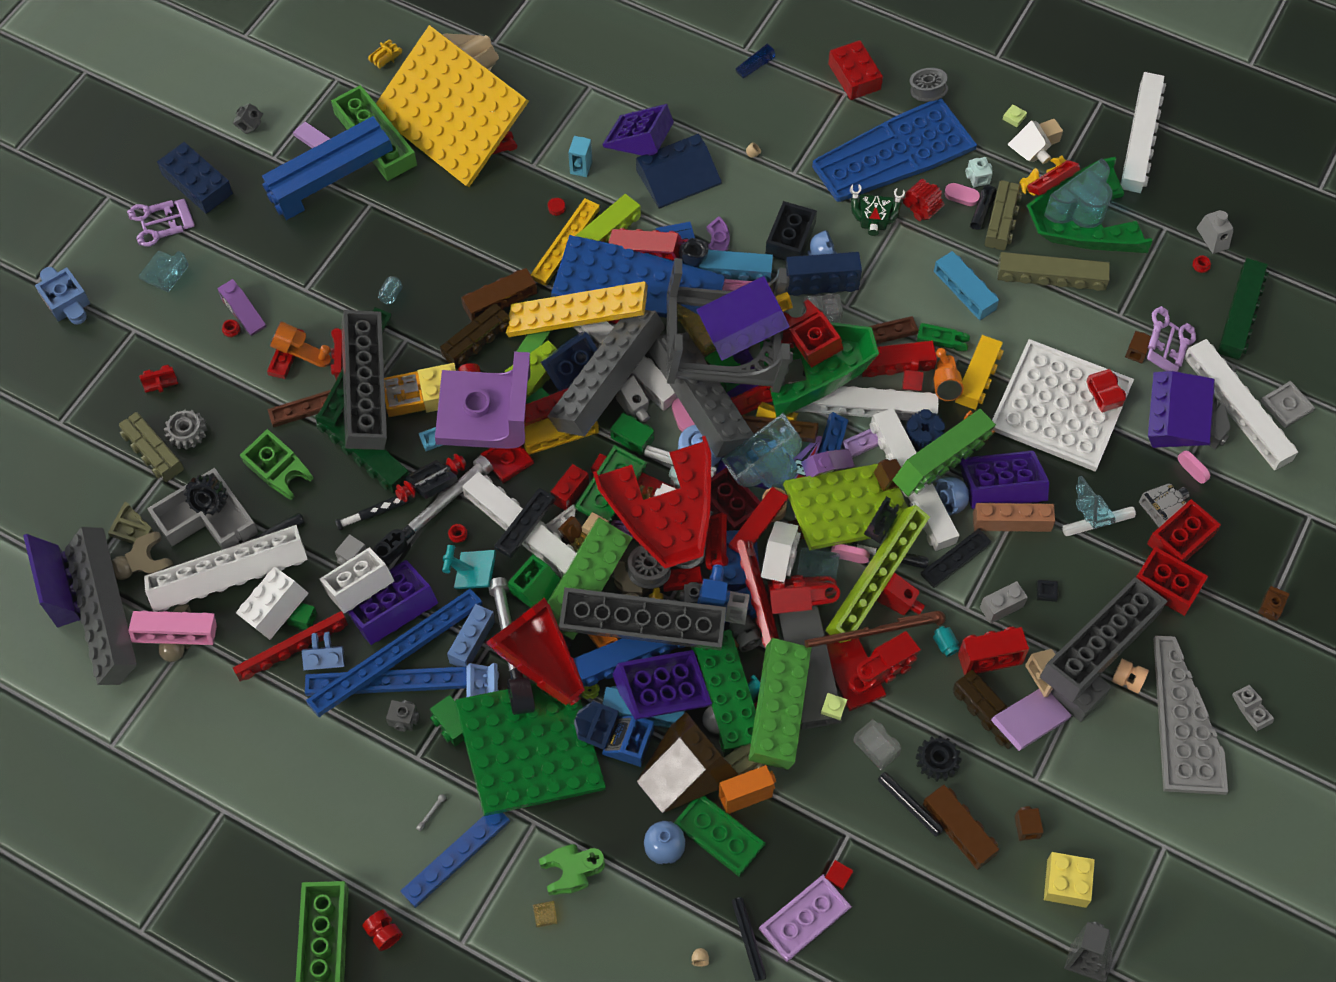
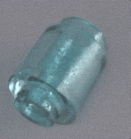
[378,277,403,304]

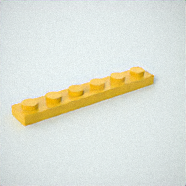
[531,198,600,286]

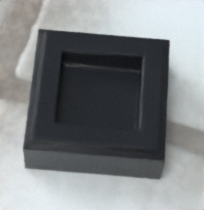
[1037,580,1058,602]

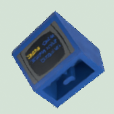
[602,715,654,767]

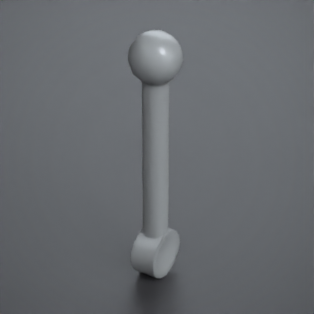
[416,794,446,831]

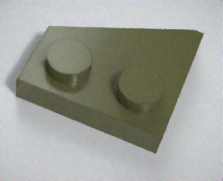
[108,502,153,544]

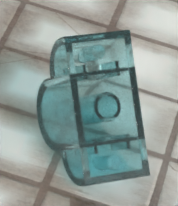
[1044,158,1112,228]
[722,413,802,488]

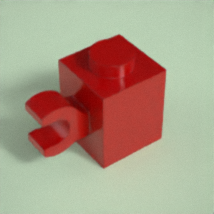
[902,358,924,392]

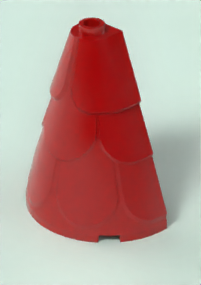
[486,598,585,706]

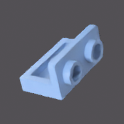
[466,663,499,697]

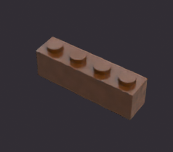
[461,268,537,321]
[923,785,999,870]

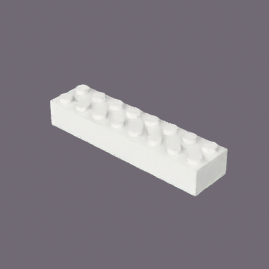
[144,525,308,612]

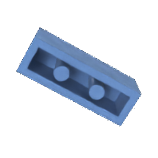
[447,604,495,667]

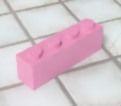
[128,611,217,645]

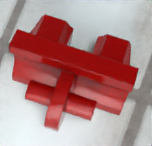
[139,365,178,393]

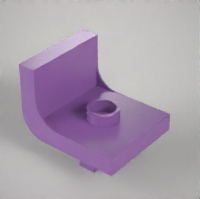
[435,352,531,449]

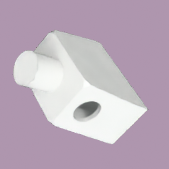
[1008,120,1051,164]

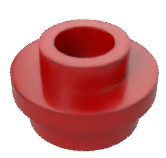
[1192,255,1211,273]
[222,319,241,337]
[448,524,468,543]

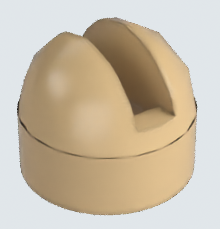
[746,142,761,158]
[692,948,709,967]

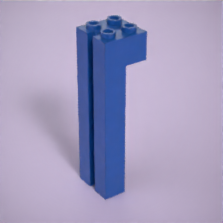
[262,116,393,220]

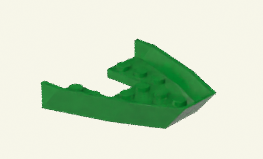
[1027,157,1152,253]
[759,322,879,420]

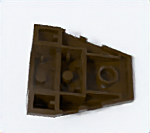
[637,712,739,813]

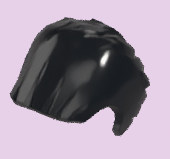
[679,238,708,266]

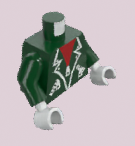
[850,184,905,236]

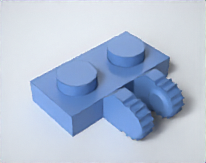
[302,632,345,670]

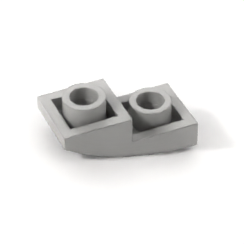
[1232,685,1274,732]

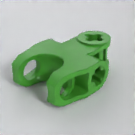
[539,844,605,895]

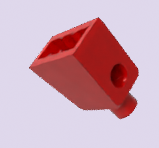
[876,573,925,615]

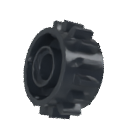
[184,474,228,516]
[915,736,962,782]

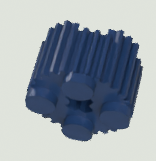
[905,409,945,452]

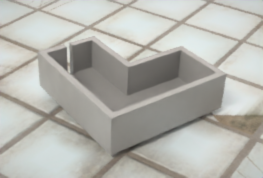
[147,468,258,550]

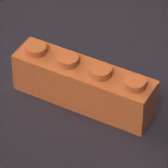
[973,503,1055,532]

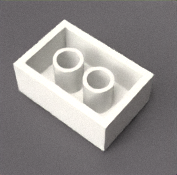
[761,521,801,582]
[319,547,394,613]
[236,567,309,640]

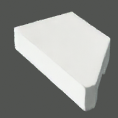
[546,504,576,538]

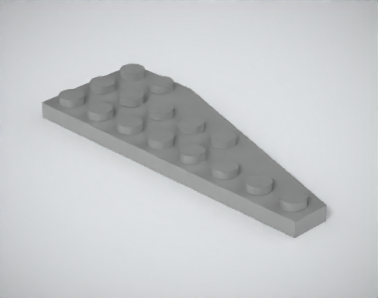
[1153,636,1228,795]

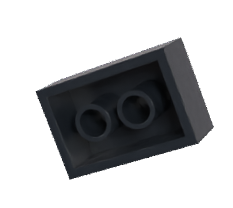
[765,201,817,261]

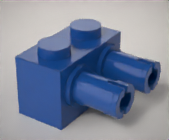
[697,565,730,607]

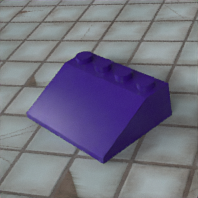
[602,104,674,156]
[696,276,790,360]
[1148,371,1215,448]
[960,451,1049,509]
[23,534,81,628]
[347,560,438,645]
[613,650,712,720]

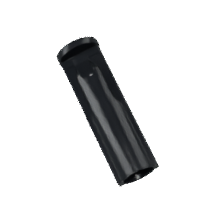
[970,185,997,230]

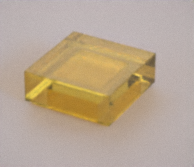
[533,901,558,927]

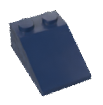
[540,332,598,391]

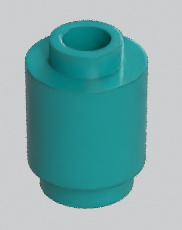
[933,626,960,657]

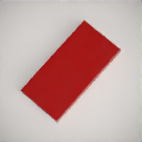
[826,635,886,711]

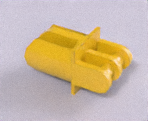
[368,39,402,69]

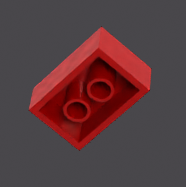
[828,40,883,100]
[1147,499,1221,563]
[1136,547,1208,616]
[958,627,1029,676]

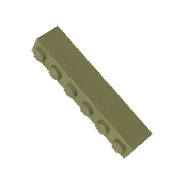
[997,252,1110,291]

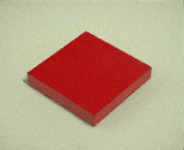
[481,446,534,483]

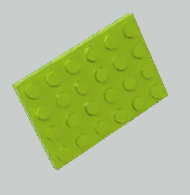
[783,464,908,550]

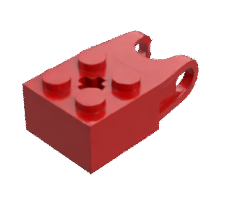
[783,299,843,368]
[767,575,840,614]
[849,631,921,694]

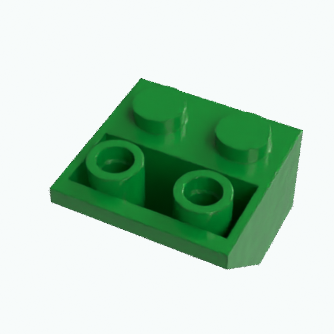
[508,555,561,608]

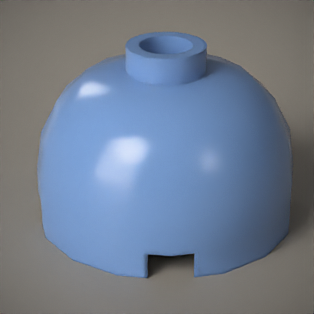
[808,230,837,255]
[934,477,969,516]
[644,821,686,864]

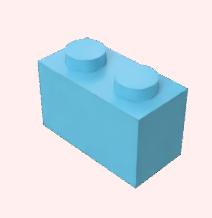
[568,136,592,177]

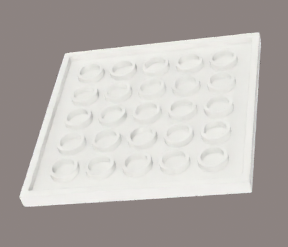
[992,339,1134,472]

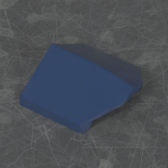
[574,701,619,749]

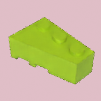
[505,340,557,399]

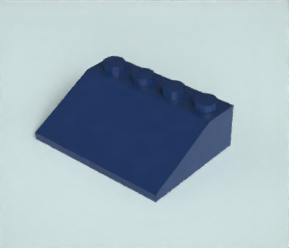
[636,133,722,209]

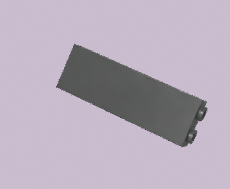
[778,605,843,730]

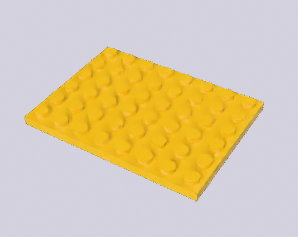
[376,25,529,187]

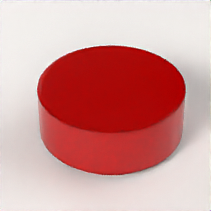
[548,198,565,216]

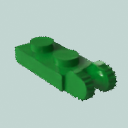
[916,323,970,352]

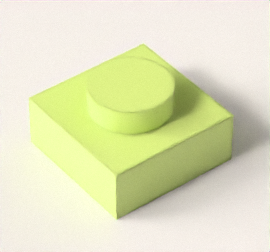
[1002,104,1027,127]
[821,693,847,720]

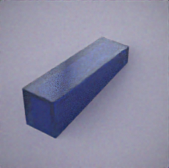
[736,43,775,78]

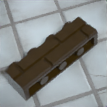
[440,303,510,368]
[953,670,1014,749]

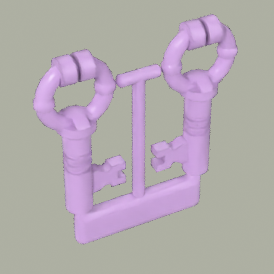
[127,199,195,247]
[1147,306,1196,372]

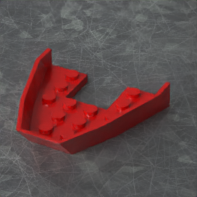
[593,436,711,569]

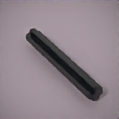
[878,772,944,837]
[732,897,766,982]

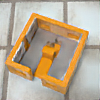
[384,371,426,417]

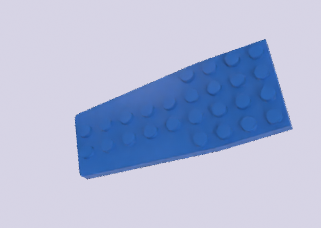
[812,98,977,202]
[551,235,725,322]

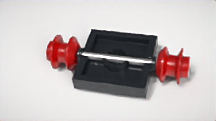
[395,454,466,502]

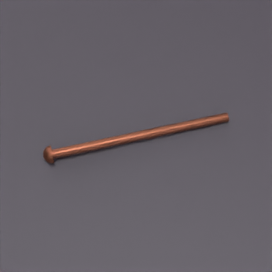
[805,611,946,648]

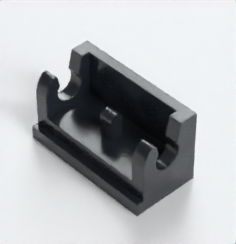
[864,496,900,544]

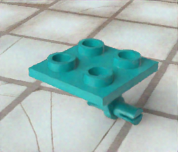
[442,545,496,589]

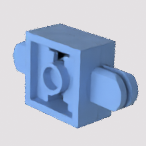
[35,267,90,324]

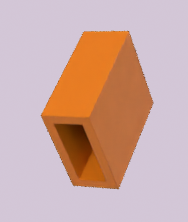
[719,765,776,814]

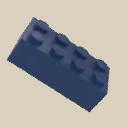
[157,142,233,214]
[786,252,862,296]

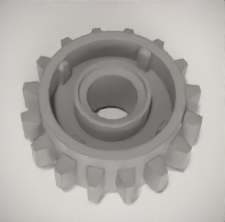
[164,409,207,449]

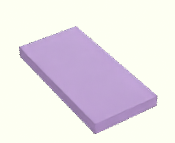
[991,689,1072,751]
[759,874,852,962]

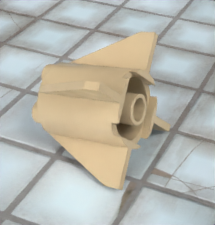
[443,33,499,71]

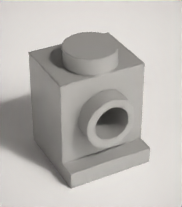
[725,591,750,625]

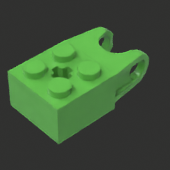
[240,429,314,500]

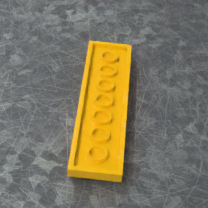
[506,281,648,337]

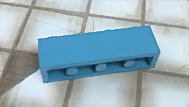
[699,250,773,283]
[934,251,999,320]
[603,686,685,728]

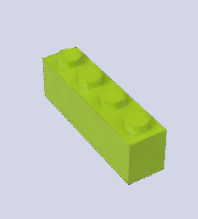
[575,194,641,243]

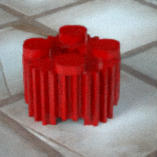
[903,178,945,221]

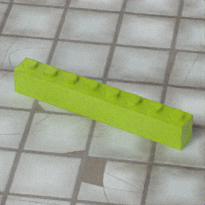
[825,505,930,643]

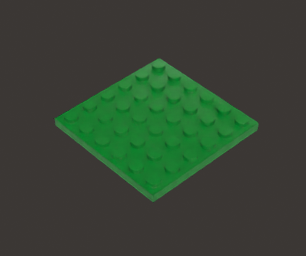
[455,683,605,816]

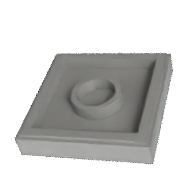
[1261,381,1315,428]

